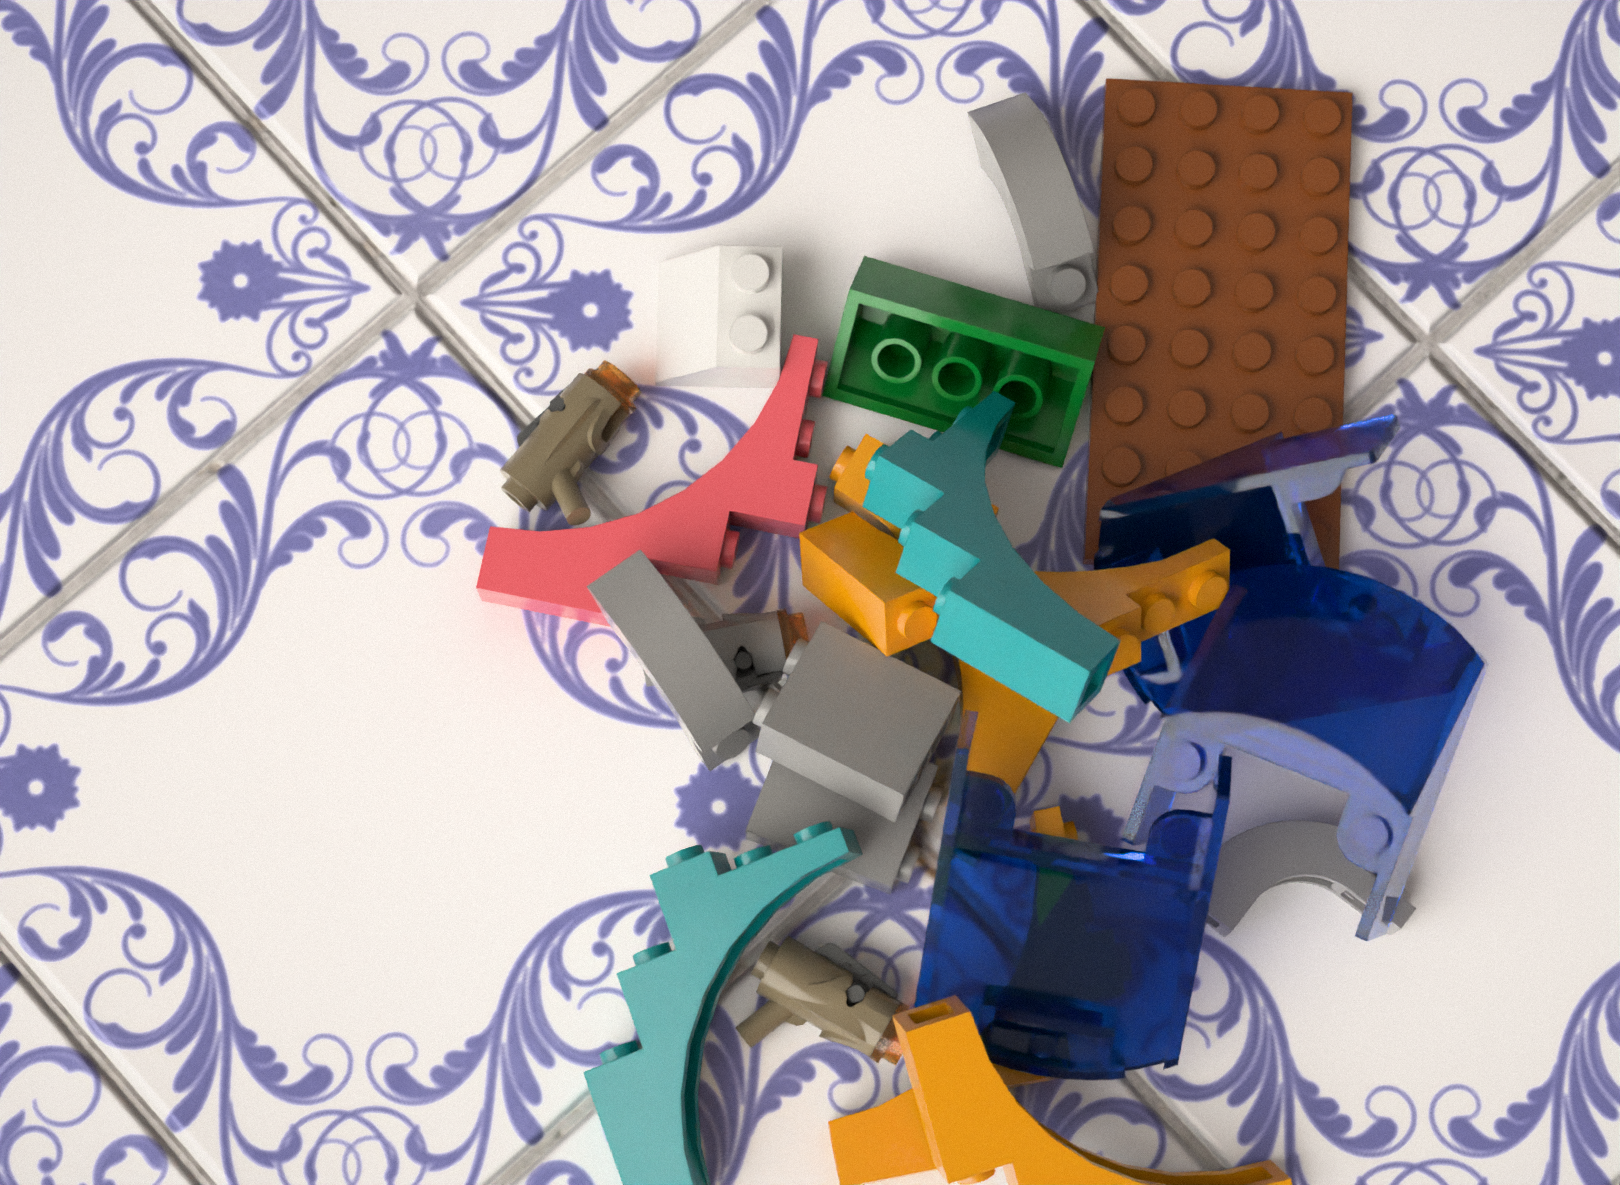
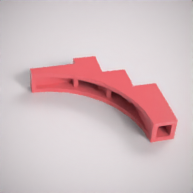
[476,334,828,627]

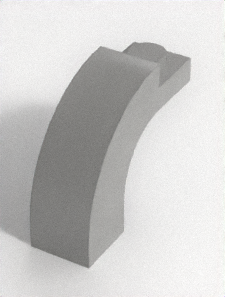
[967,93,1099,314]
[587,549,760,771]
[1173,820,1416,938]

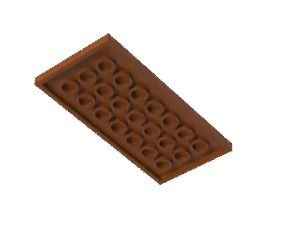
[1083,78,1353,579]

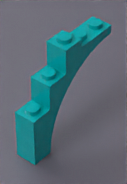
[862,391,1121,723]
[583,821,863,1185]

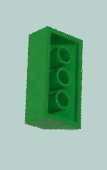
[822,256,1105,468]

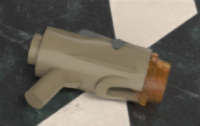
[499,360,642,526]
[736,936,910,1066]

